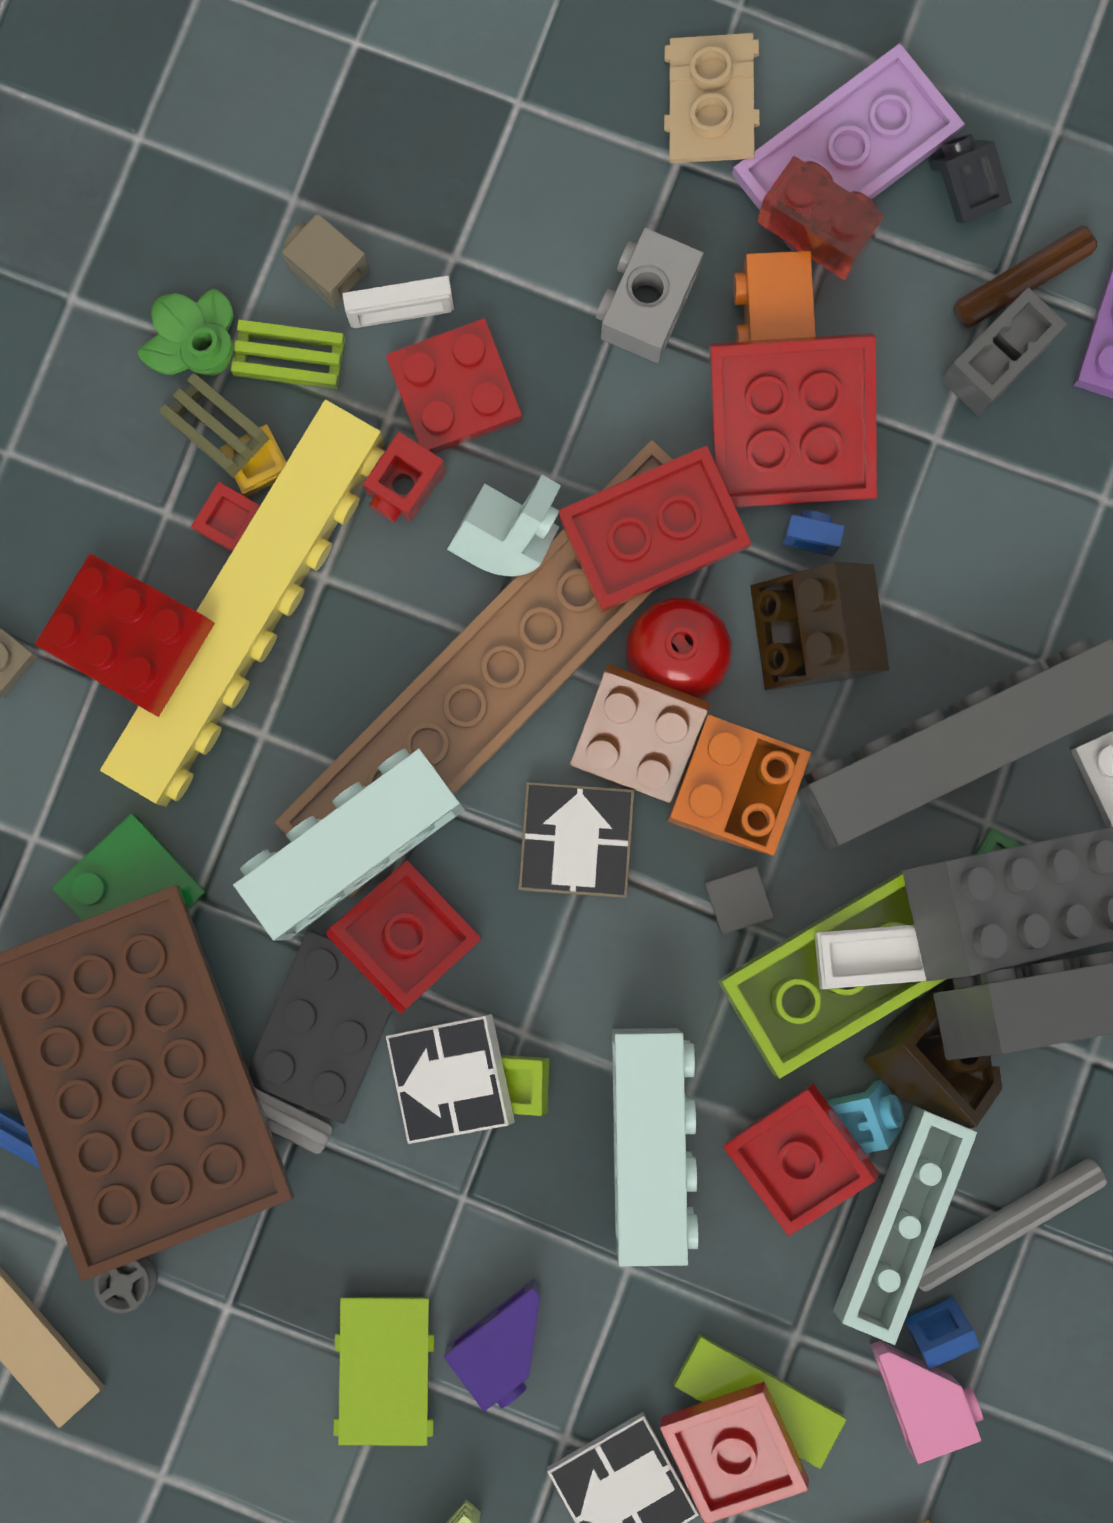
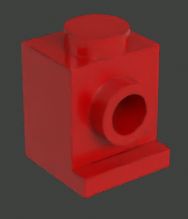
[363,432,447,523]

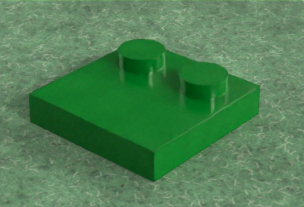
[52,813,208,921]

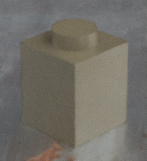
[282,213,370,310]

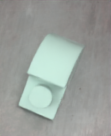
[447,475,561,576]

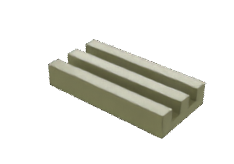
[158,373,269,478]

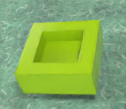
[501,1055,549,1116]

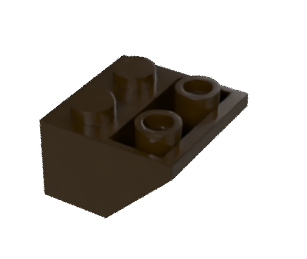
[750,562,889,690]

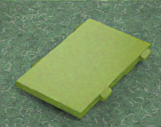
[333,1297,434,1446]

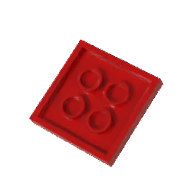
[709,333,877,507]

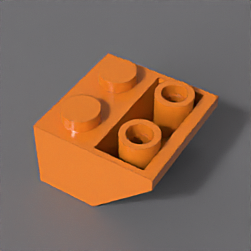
[667,714,812,856]

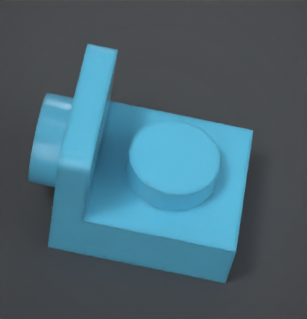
[826,1080,904,1154]

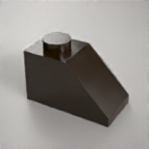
[863,978,1003,1129]

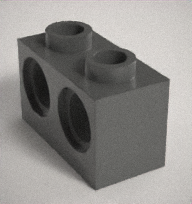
[941,287,1068,417]

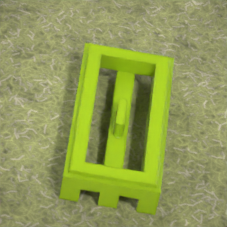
[231,320,345,390]

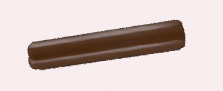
[953,226,1098,328]

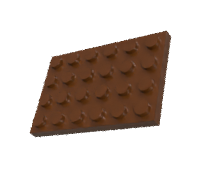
[0,885,295,1282]

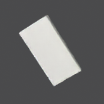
[342,276,454,328]
[814,925,926,989]

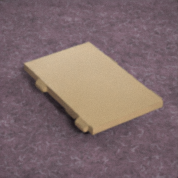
[664,33,760,163]

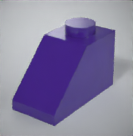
[444,1279,540,1412]

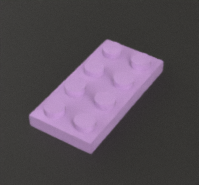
[732,43,965,252]

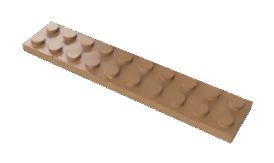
[274,440,673,899]

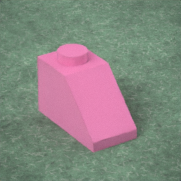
[870,1340,983,1464]

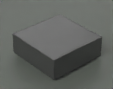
[704,866,774,935]

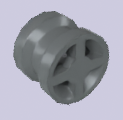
[94,1256,158,1313]

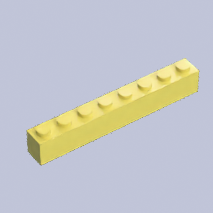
[100,399,385,807]

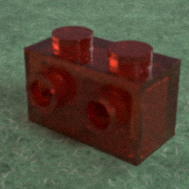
[757,155,884,281]

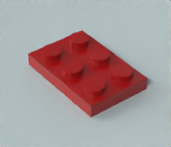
[558,445,752,613]
[35,553,215,717]

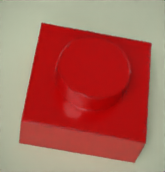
[191,481,260,553]

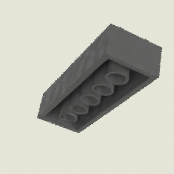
[797,637,1113,850]

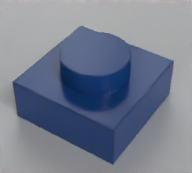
[781,511,844,557]
[905,1297,980,1369]

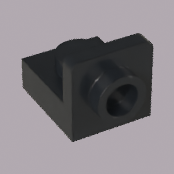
[928,134,1012,223]

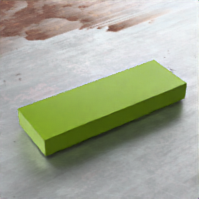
[673,1333,847,1469]

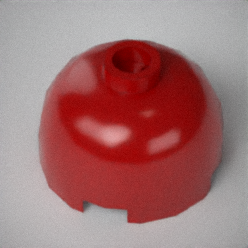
[626,597,732,700]

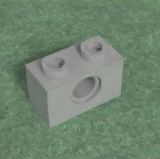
[596,228,704,364]

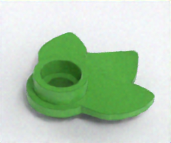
[137,288,234,376]

